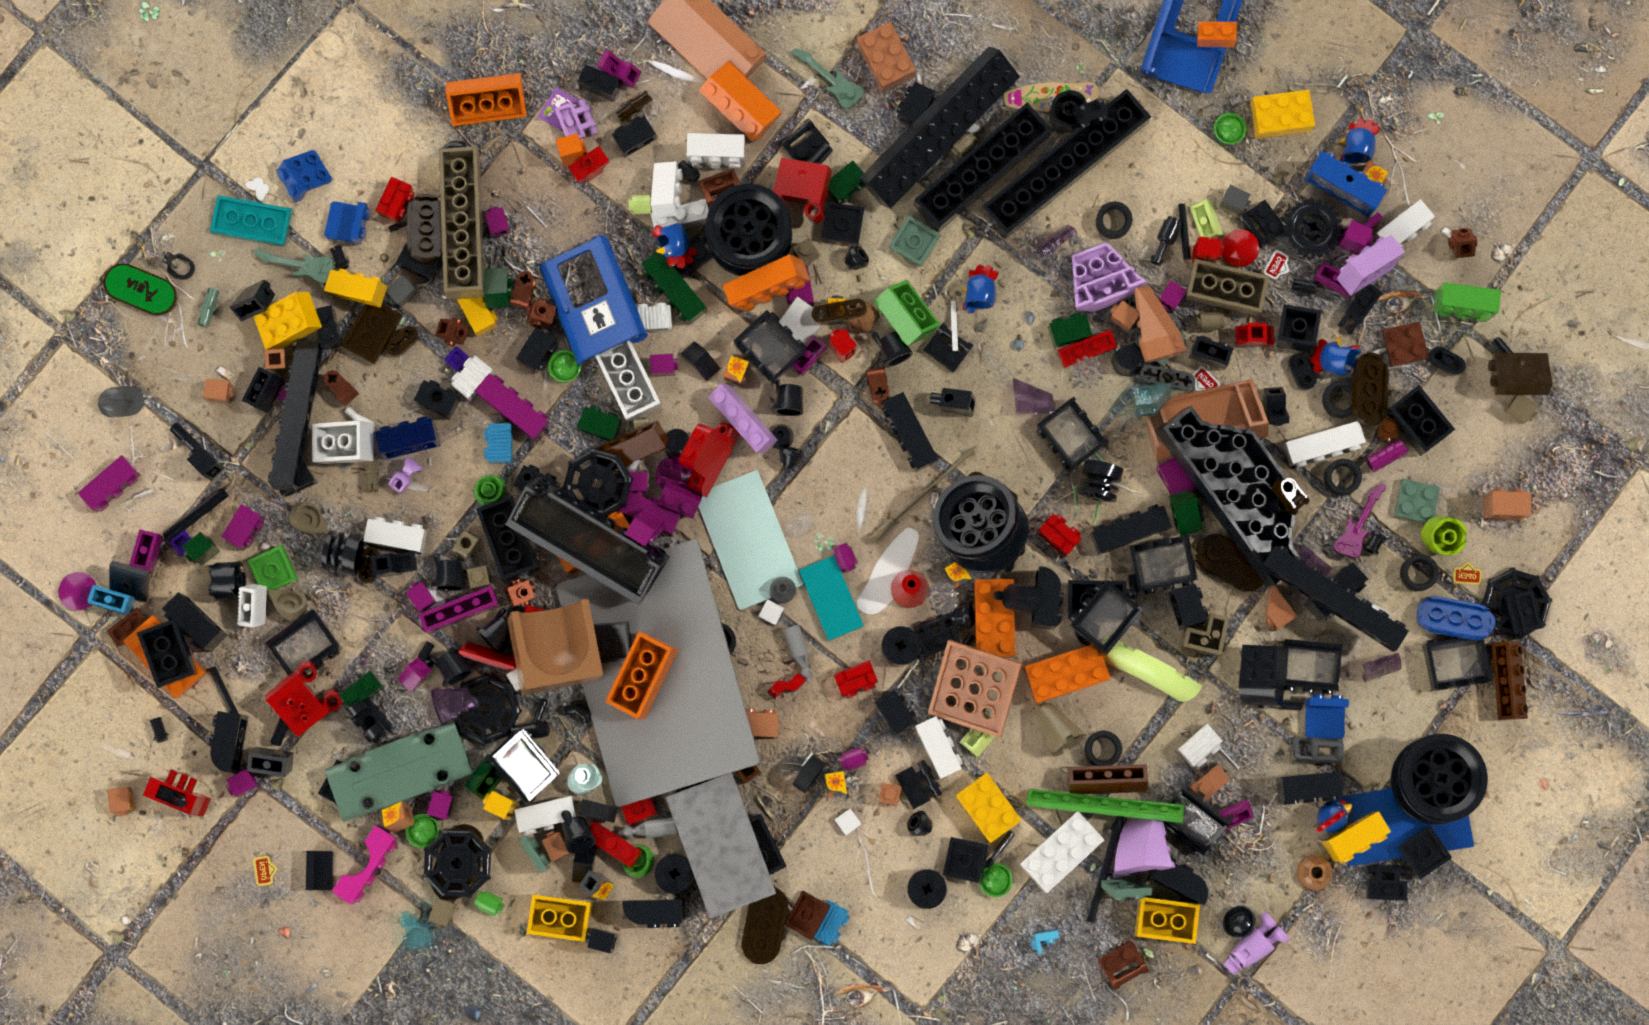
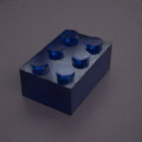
[375,416,441,460]

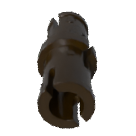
[616,90,653,122]

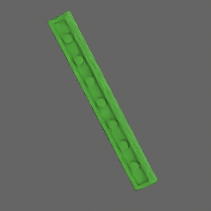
[1026,789,1185,823]

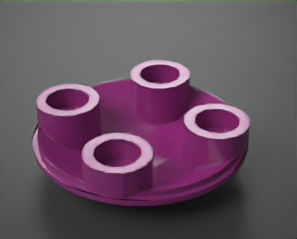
[656,456,691,490]
[58,572,96,610]

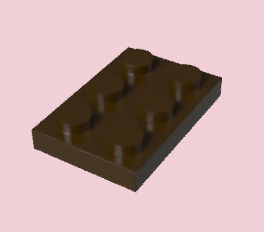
[341,304,403,365]

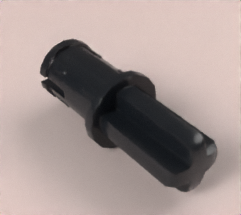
[170,423,204,451]

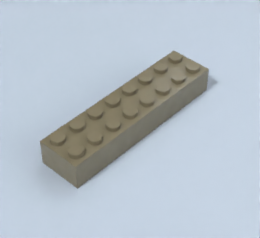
[439,146,485,300]

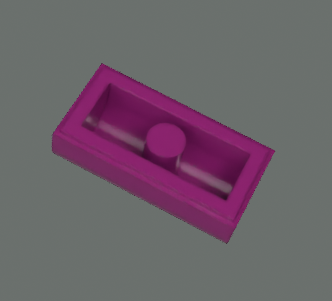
[1313,262,1349,298]
[791,335,828,376]
[1212,799,1254,832]

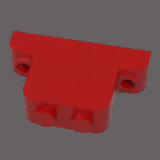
[679,422,740,498]

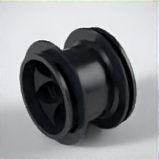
[705,184,792,276]
[933,475,1029,573]
[1391,734,1488,825]

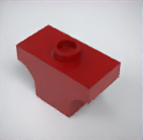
[568,146,610,183]
[1235,323,1274,346]

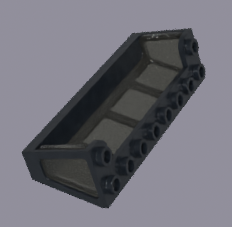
[505,477,670,605]

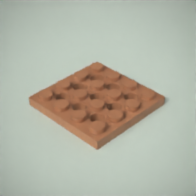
[928,640,1023,738]

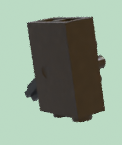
[1488,337,1553,395]

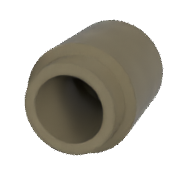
[949,131,977,159]
[1195,311,1224,332]

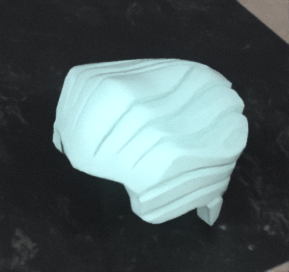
[567,764,602,796]

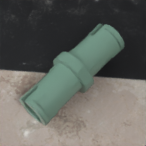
[197,288,220,327]

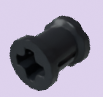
[1363,530,1387,556]

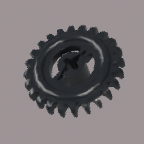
[1281,197,1343,259]

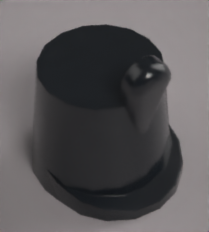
[872,331,913,368]
[1111,345,1145,377]
[771,379,803,416]
[665,429,690,456]
[430,554,464,591]
[993,584,1040,615]
[475,608,511,653]
[429,649,473,688]
[561,810,596,854]

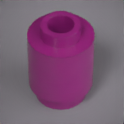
[833,543,858,573]
[839,747,869,771]

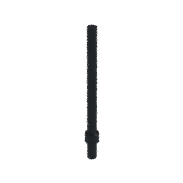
[1087,816,1124,923]

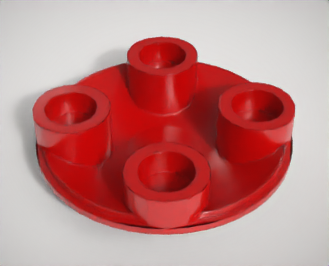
[1222,229,1259,267]

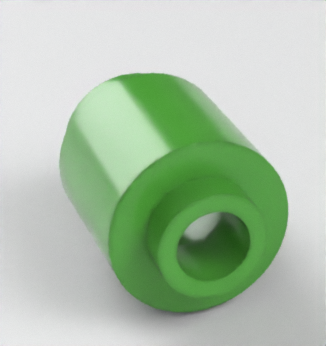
[474,891,505,917]

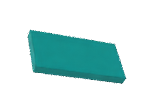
[210,195,293,246]
[799,555,864,641]

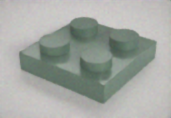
[889,215,941,268]
[1394,479,1440,524]
[519,835,550,873]
[1101,877,1152,900]

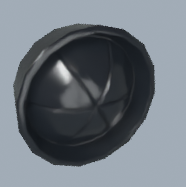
[1223,906,1256,938]

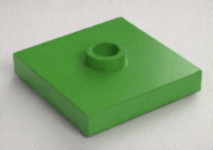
[247,545,299,590]

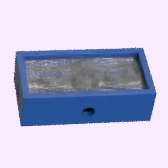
[1304,151,1387,218]

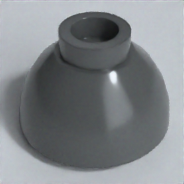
[769,577,796,603]

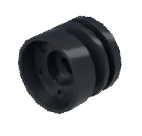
[1077,460,1124,502]
[322,530,365,576]

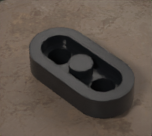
[1428,346,1466,376]
[1288,353,1317,390]

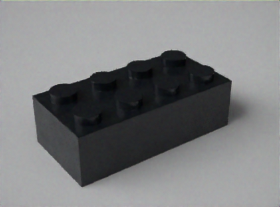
[476,495,541,583]

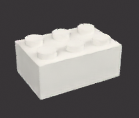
[687,133,745,169]
[312,420,373,464]

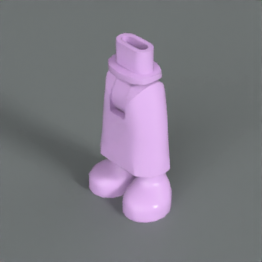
[1223,911,1290,975]

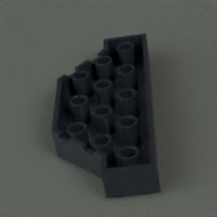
[1155,405,1300,586]

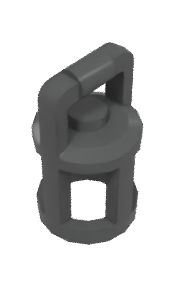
[1292,737,1344,765]

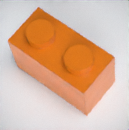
[1197,21,1237,47]
[555,133,587,167]

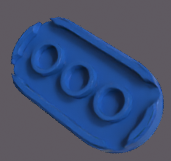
[1416,596,1495,640]

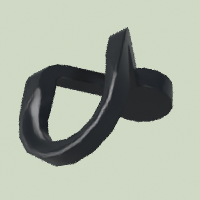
[163,252,195,280]

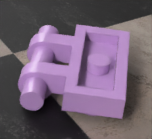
[555,99,598,139]

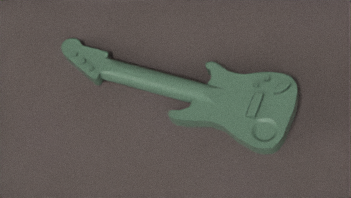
[792,49,864,109]
[254,248,334,284]

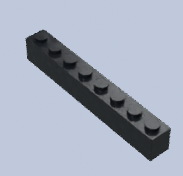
[268,339,323,492]
[1261,545,1409,652]

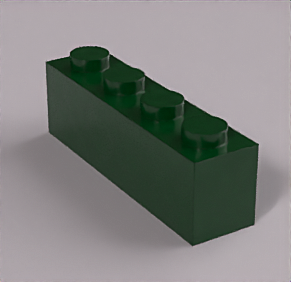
[641,252,707,325]

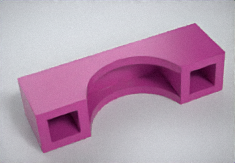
[332,825,398,905]

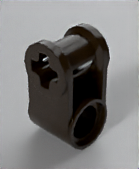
[1272,478,1310,515]

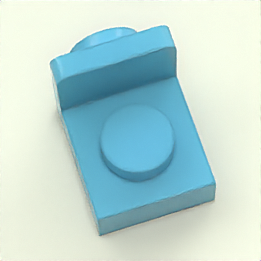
[1031,929,1059,954]

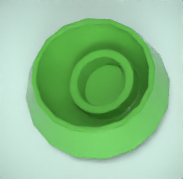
[1214,113,1247,144]
[548,350,581,382]
[473,475,507,506]
[405,814,440,848]
[622,844,654,878]
[979,863,1013,897]

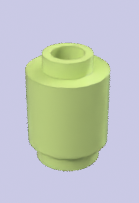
[629,195,652,214]

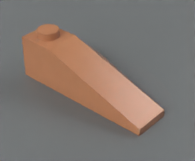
[1134,286,1186,362]

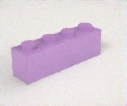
[708,384,778,453]

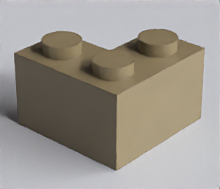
[1181,613,1230,657]

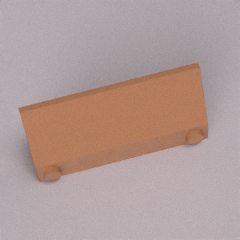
[647,0,766,79]
[1141,379,1269,461]

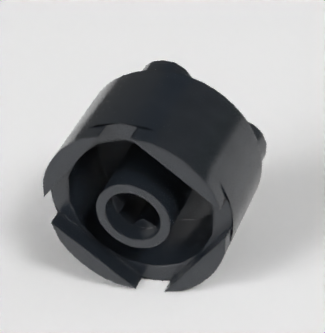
[1048,90,1087,133]
[209,561,247,601]
[881,626,920,667]
[655,854,695,893]
[907,869,947,909]

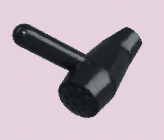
[511,698,550,739]

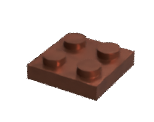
[1382,321,1429,367]
[785,890,830,940]

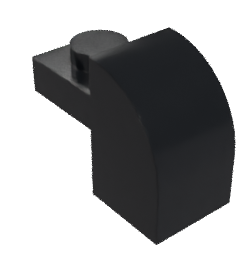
[1263,387,1289,426]
[371,551,418,577]

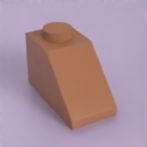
[1264,585,1297,631]
[1188,764,1230,802]

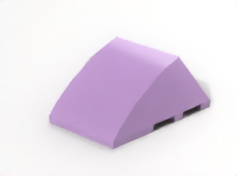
[1072,242,1147,312]
[1113,818,1175,879]

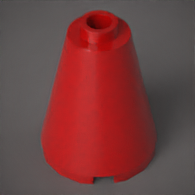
[891,570,929,608]

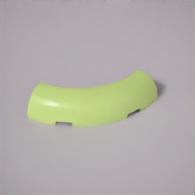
[1102,635,1202,702]

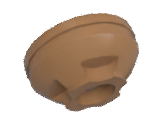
[1297,855,1333,891]

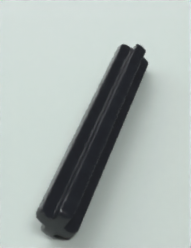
[163,488,229,541]

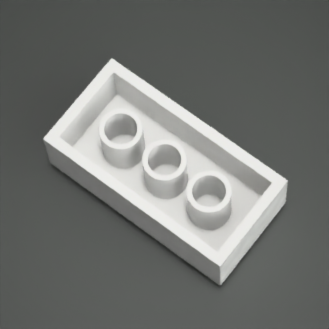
[595,340,662,423]
[1019,811,1104,893]

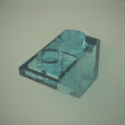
[1133,383,1172,417]
[400,911,435,951]

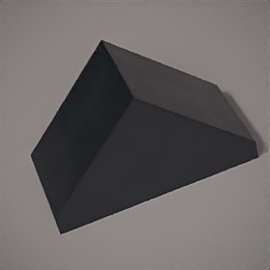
[681,341,721,381]
[572,845,597,883]

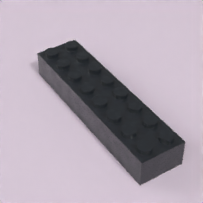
[913,102,1052,233]

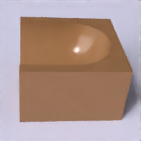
[507,599,603,695]

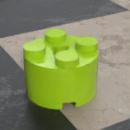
[1420,515,1467,556]

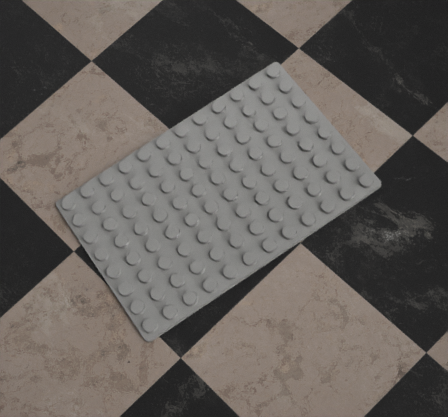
[556,539,760,807]

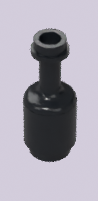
[1150,216,1182,266]

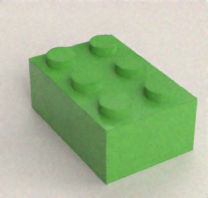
[874,280,941,346]
[1433,282,1501,322]

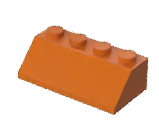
[698,61,783,142]
[446,73,527,126]

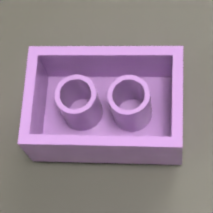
[1337,235,1405,296]

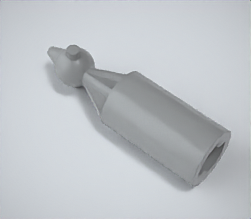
[783,625,813,683]
[618,817,678,840]

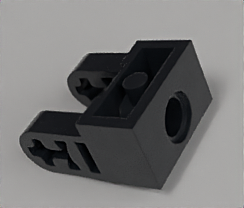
[347,698,395,743]

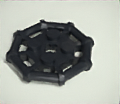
[562,448,634,517]
[1481,567,1553,640]
[449,673,522,746]
[422,828,493,899]

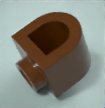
[1376,418,1399,443]

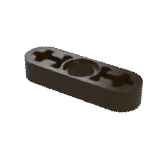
[812,298,867,324]

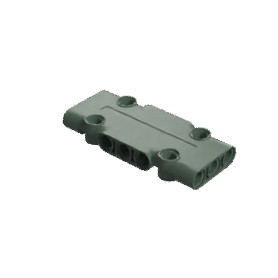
[325,721,473,822]

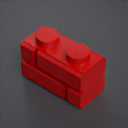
[375,177,415,223]
[1192,237,1224,263]
[829,328,857,363]
[1037,514,1082,557]
[833,660,878,699]

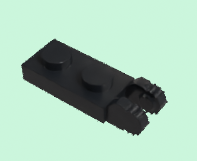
[1337,284,1383,335]

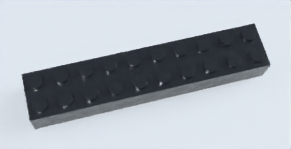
[859,46,1020,209]
[981,89,1151,239]

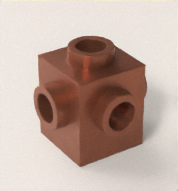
[1448,228,1478,258]
[525,299,556,329]
[435,318,469,347]
[503,577,535,606]

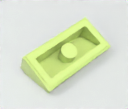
[1190,199,1223,239]
[959,713,995,757]

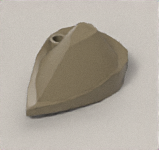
[289,501,328,536]
[267,590,308,620]

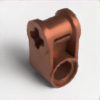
[510,271,535,309]
[865,367,889,405]
[324,370,359,406]

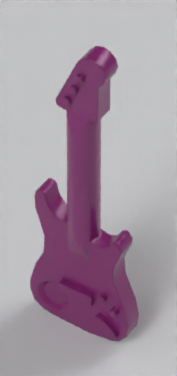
[1334,484,1386,559]

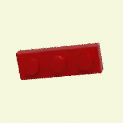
[1057,330,1118,369]
[590,820,642,868]

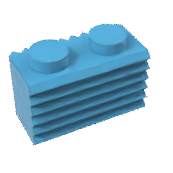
[484,423,513,464]
[88,585,135,615]
[814,900,850,946]

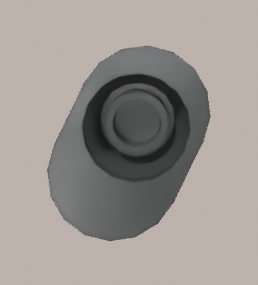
[98,386,144,417]

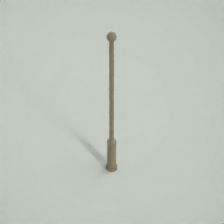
[867,448,975,544]

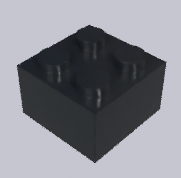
[1276,304,1322,353]
[1169,584,1208,631]

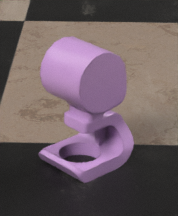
[388,457,424,495]

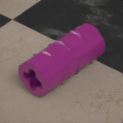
[1366,439,1408,472]

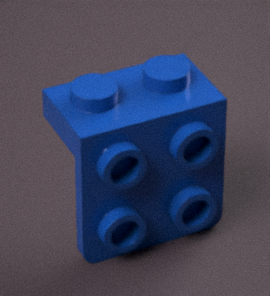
[276,150,332,203]
[324,201,370,245]
[1305,694,1349,739]

